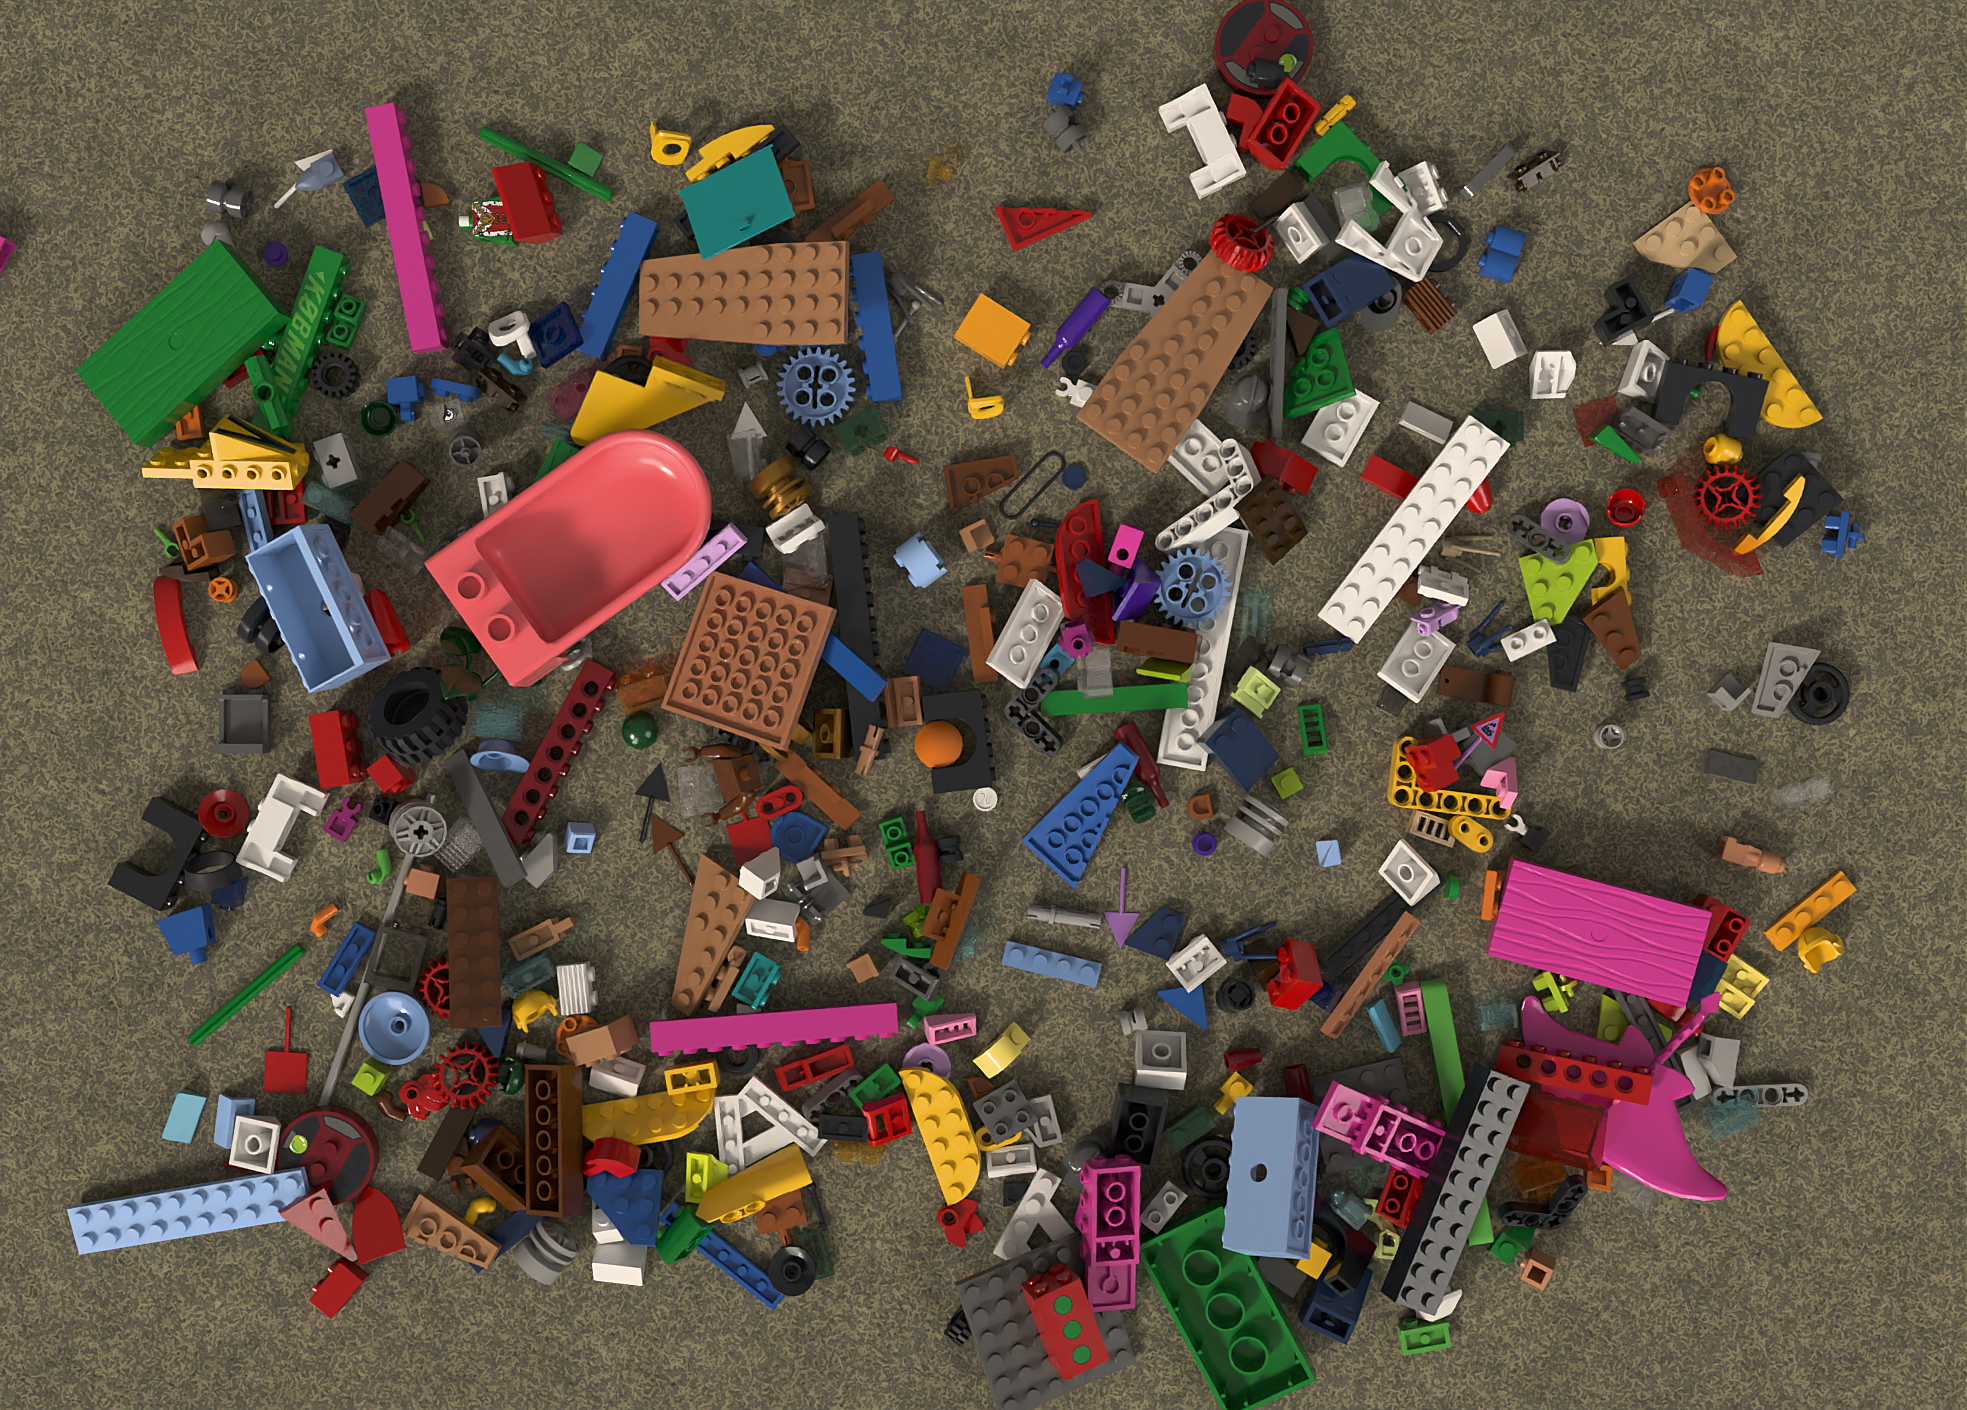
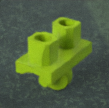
[1532,970,1577,1013]

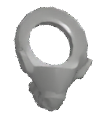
[561,636,593,671]

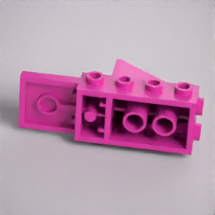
[1311,1080,1446,1178]
[1074,1154,1141,1312]

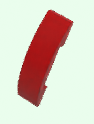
[153,577,199,675]

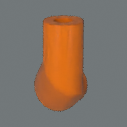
[310,902,339,938]
[795,916,810,951]

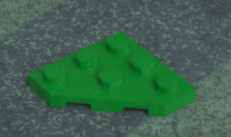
[1283,327,1357,420]

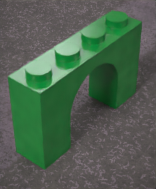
[1294,120,1408,232]

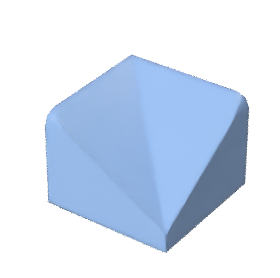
[564,822,596,853]
[1316,838,1342,867]

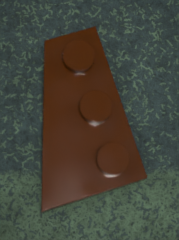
[943,454,1019,514]
[1579,585,1642,670]

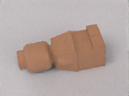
[1714,836,1786,874]

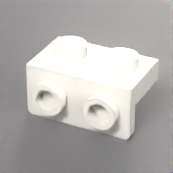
[477,472,515,518]
[765,502,825,554]
[1166,934,1227,993]

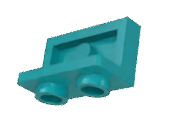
[731,951,783,1010]

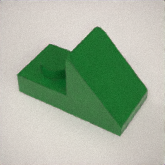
[1487,1225,1535,1266]

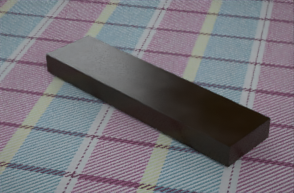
[417,1085,486,1181]

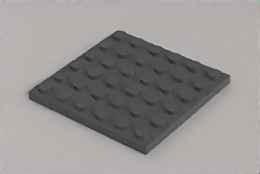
[955,1230,1136,1410]

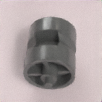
[1043,105,1089,154]
[206,180,255,220]
[448,425,482,467]
[1265,644,1311,687]

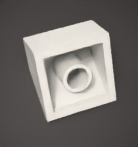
[1134,1030,1187,1090]

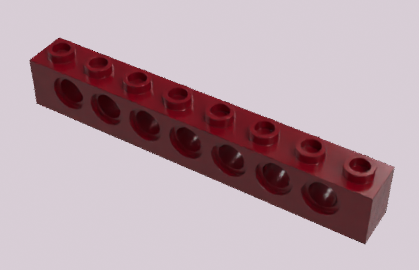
[501,658,618,845]

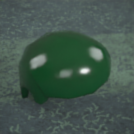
[359,400,398,438]
[621,710,659,750]
[496,1055,525,1095]

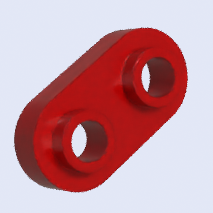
[756,785,803,820]

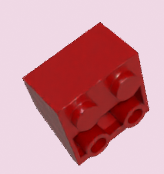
[1692,893,1751,963]
[1374,1166,1425,1229]

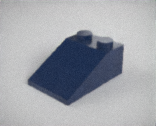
[1196,706,1280,792]

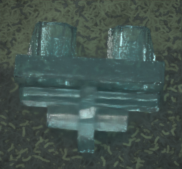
[950,922,980,965]

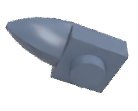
[295,153,346,191]

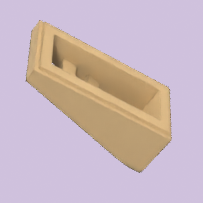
[1405,809,1455,848]

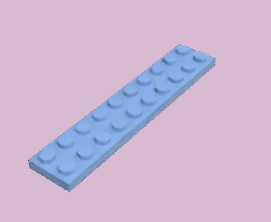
[67,1166,311,1255]

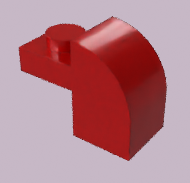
[1225,93,1263,155]
[582,1137,641,1178]

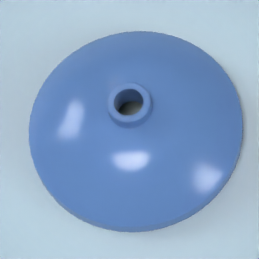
[359,991,431,1065]

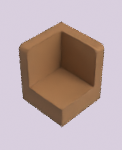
[959,518,995,555]
[846,950,881,984]

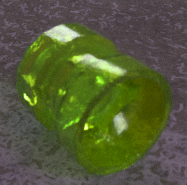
[902,905,927,939]

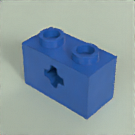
[1663,267,1713,314]

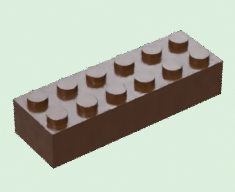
[446,876,502,1030]
[524,1062,583,1217]

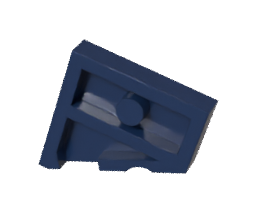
[1124,906,1186,961]

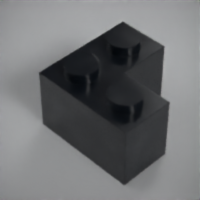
[1593,275,1654,348]

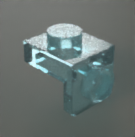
[1477,1002,1518,1031]

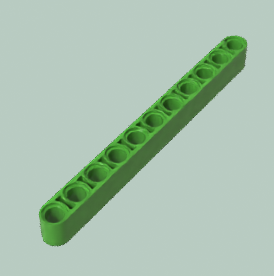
[1418,977,1494,1246]

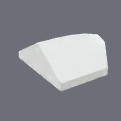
[1529,350,1576,399]

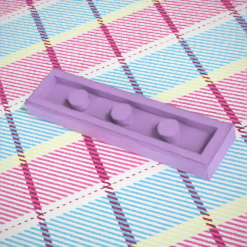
[661,522,748,601]

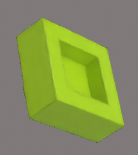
[1270,766,1304,800]

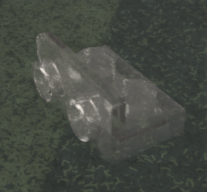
[727,429,768,483]

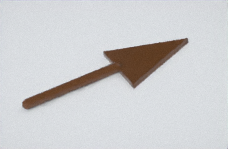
[651,814,694,885]

